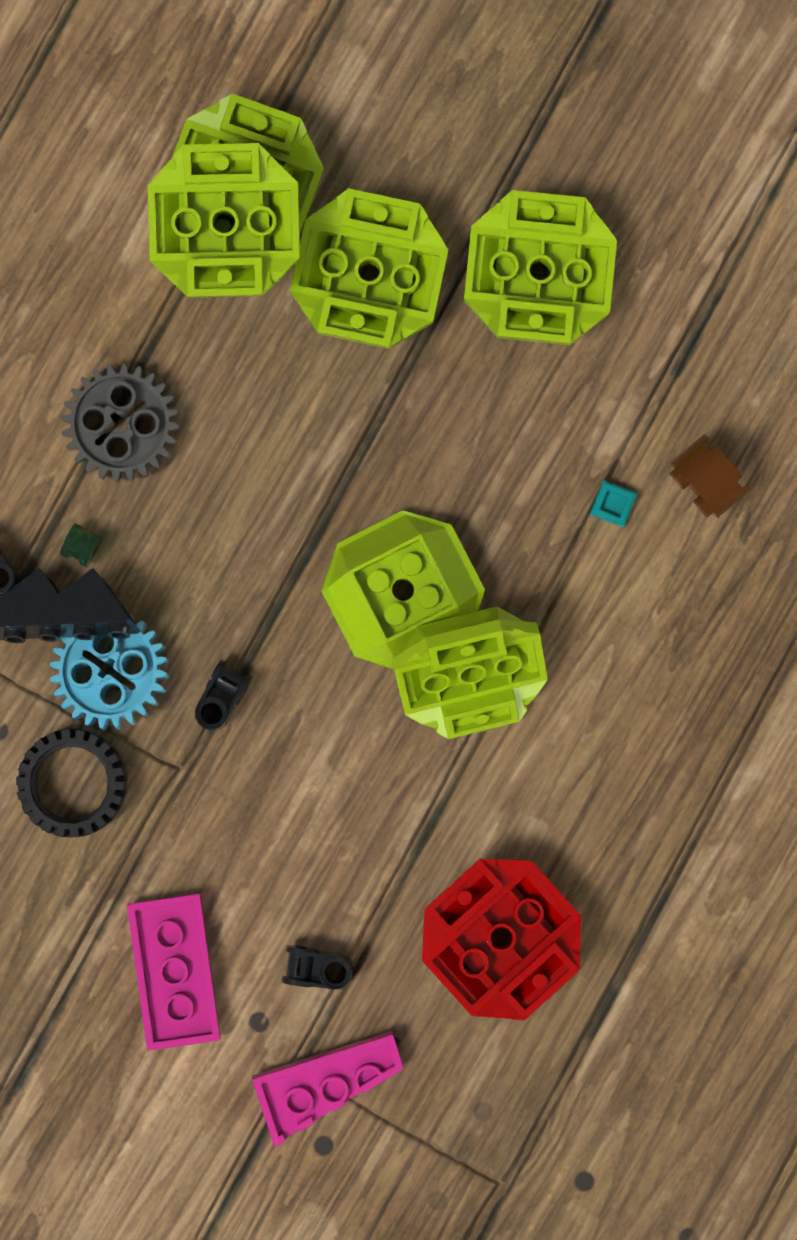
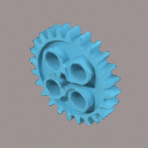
[49,615,169,730]

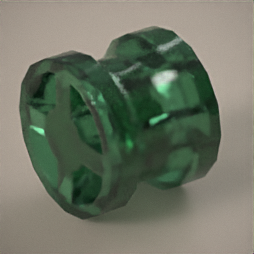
[60,523,102,568]

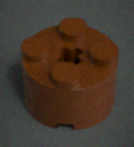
[669,434,752,518]

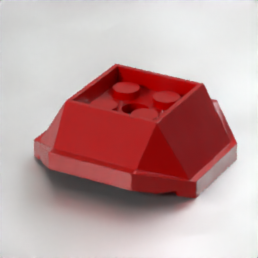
[422,858,581,1021]

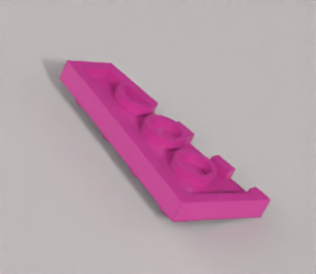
[252,1031,404,1147]

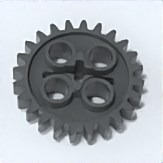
[61,364,181,483]

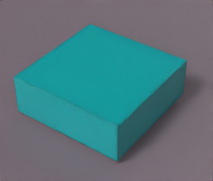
[589,480,637,528]

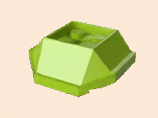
[172,94,324,236]
[147,143,300,298]
[290,188,449,349]
[464,190,617,345]
[321,510,485,670]
[392,606,548,739]

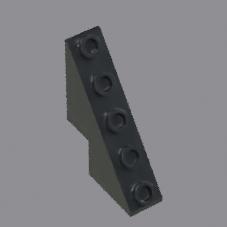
[0,568,141,644]

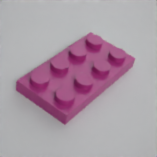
[127,893,221,1051]

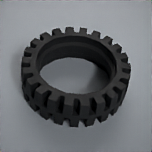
[16,729,128,838]

